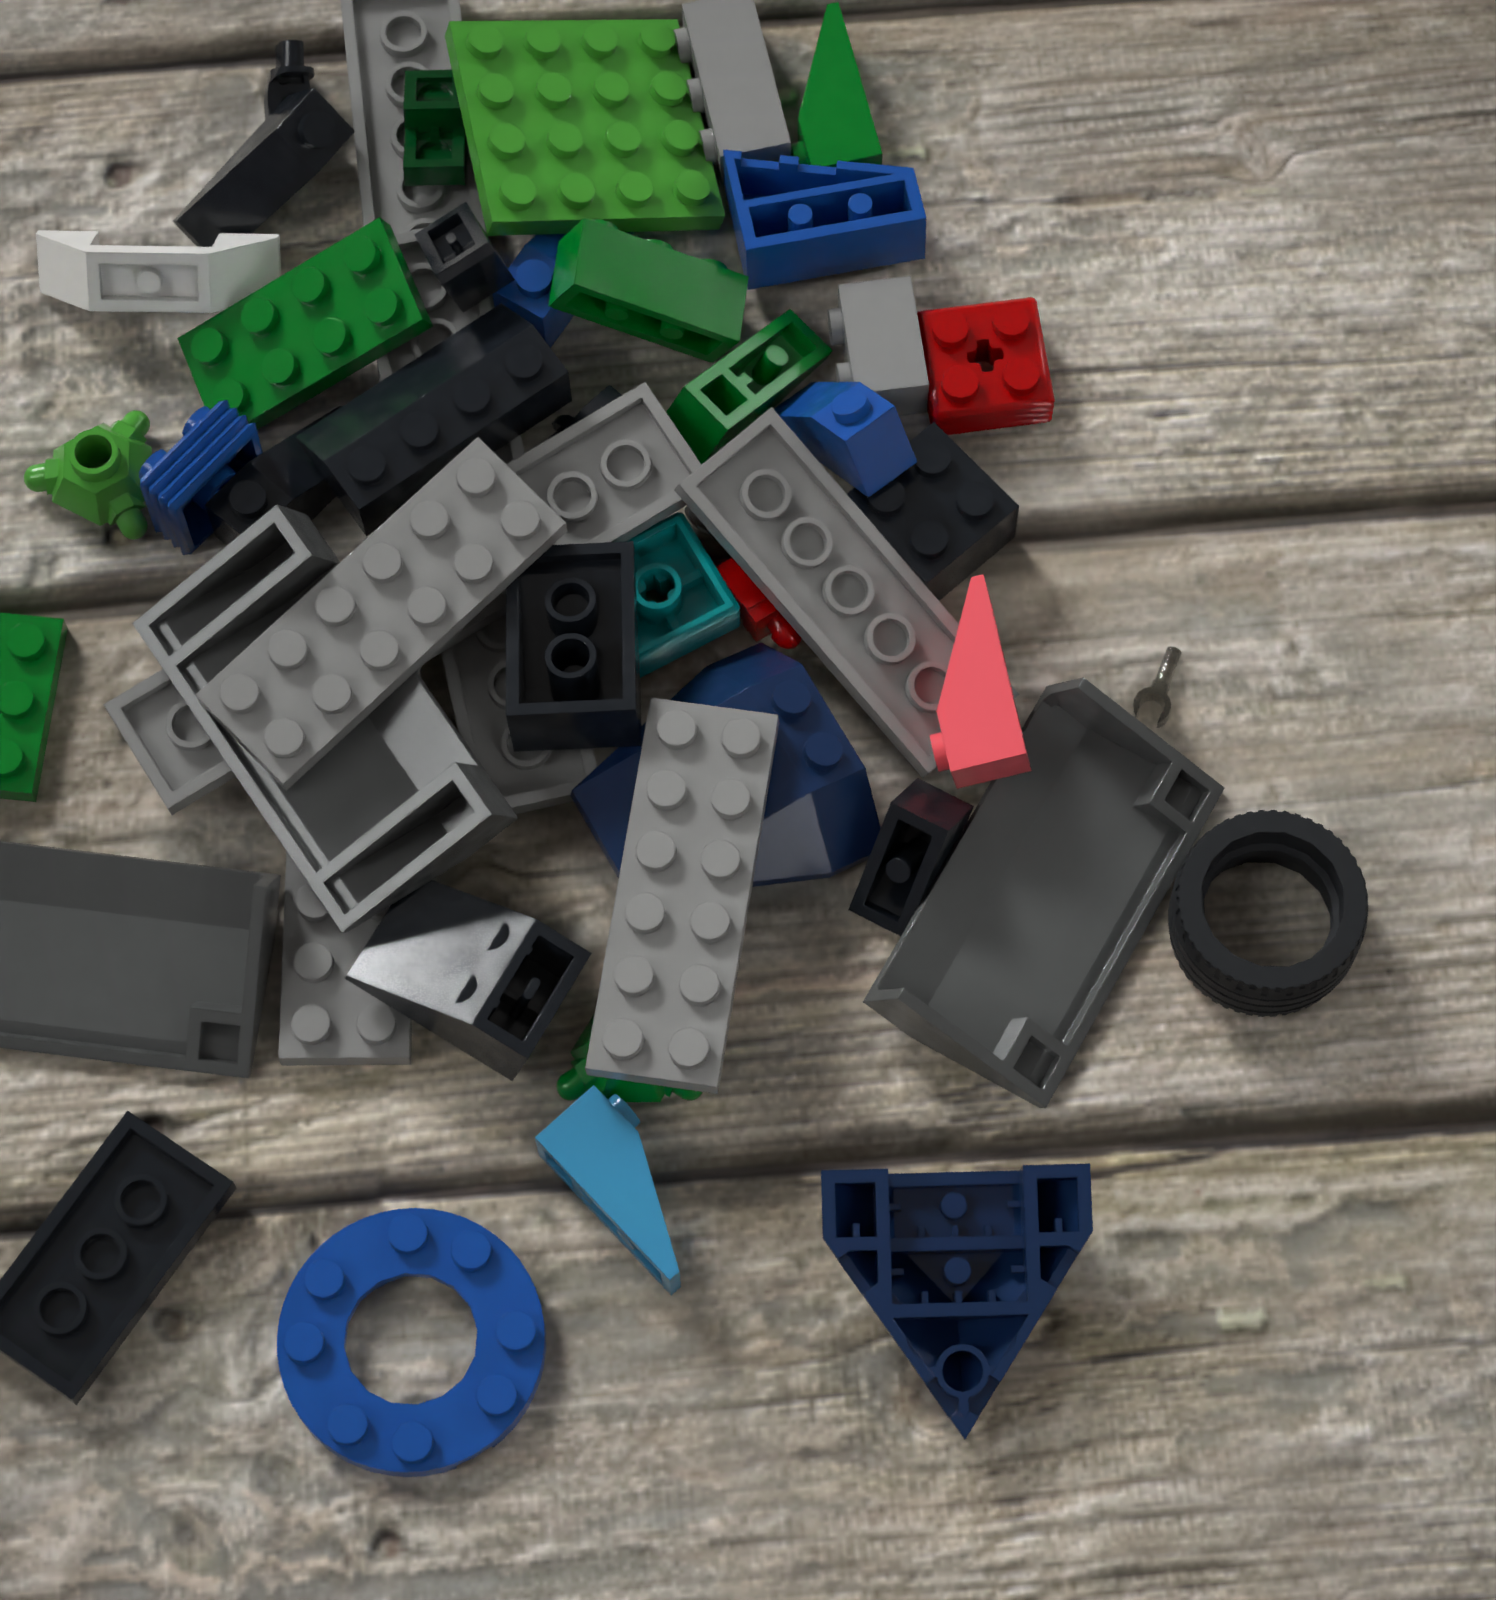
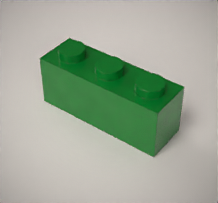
[548,218,749,363]

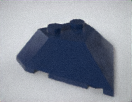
[821,1164,1093,1440]

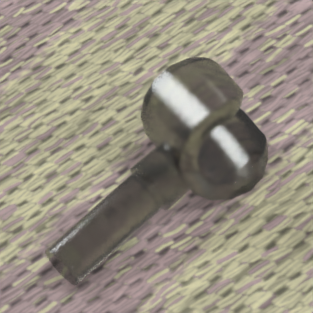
[1132,646,1182,728]

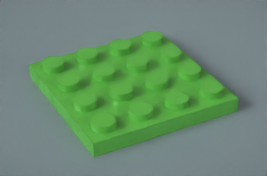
[445,19,725,236]

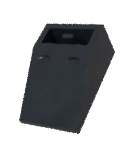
[345,880,592,1081]

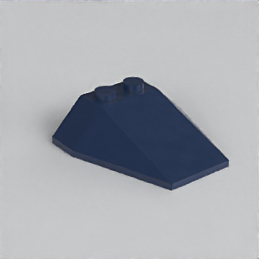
[570,642,881,887]

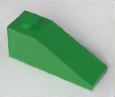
[791,2,883,167]
[666,309,833,465]

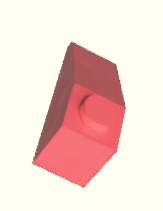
[930,574,1032,789]

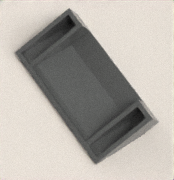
[132,505,518,933]

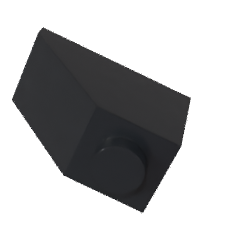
[848,778,974,937]

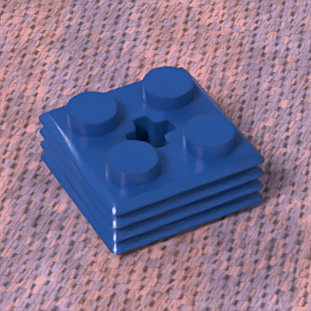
[139,400,263,555]

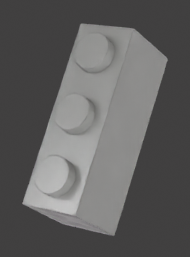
[673,0,791,187]

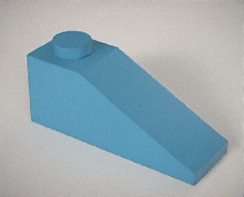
[535,1085,681,1296]

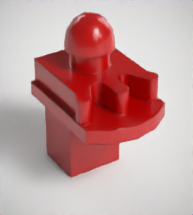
[716,558,802,650]

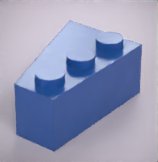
[723,150,927,290]

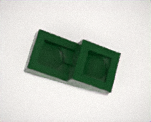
[403,70,466,186]

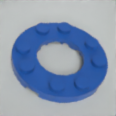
[277,1208,546,1477]

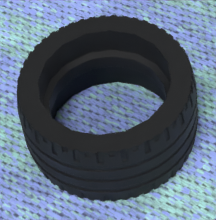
[1168,810,1368,1017]

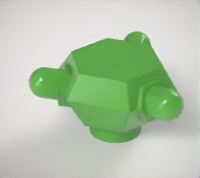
[24,410,152,540]

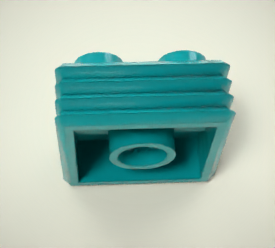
[628,512,740,678]

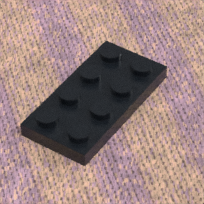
[0,1110,237,1405]

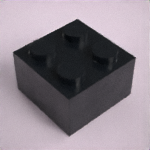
[847,422,1019,601]

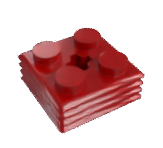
[917,297,1055,435]

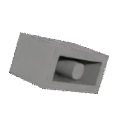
[827,276,929,416]

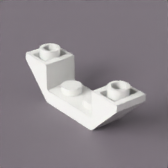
[36,230,281,313]

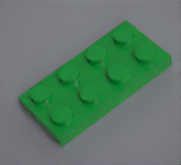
[177,217,433,430]

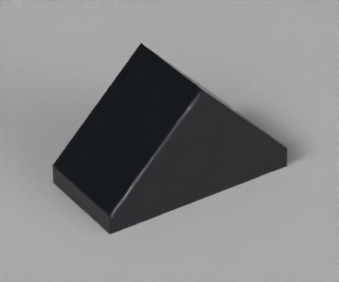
[414,202,515,313]

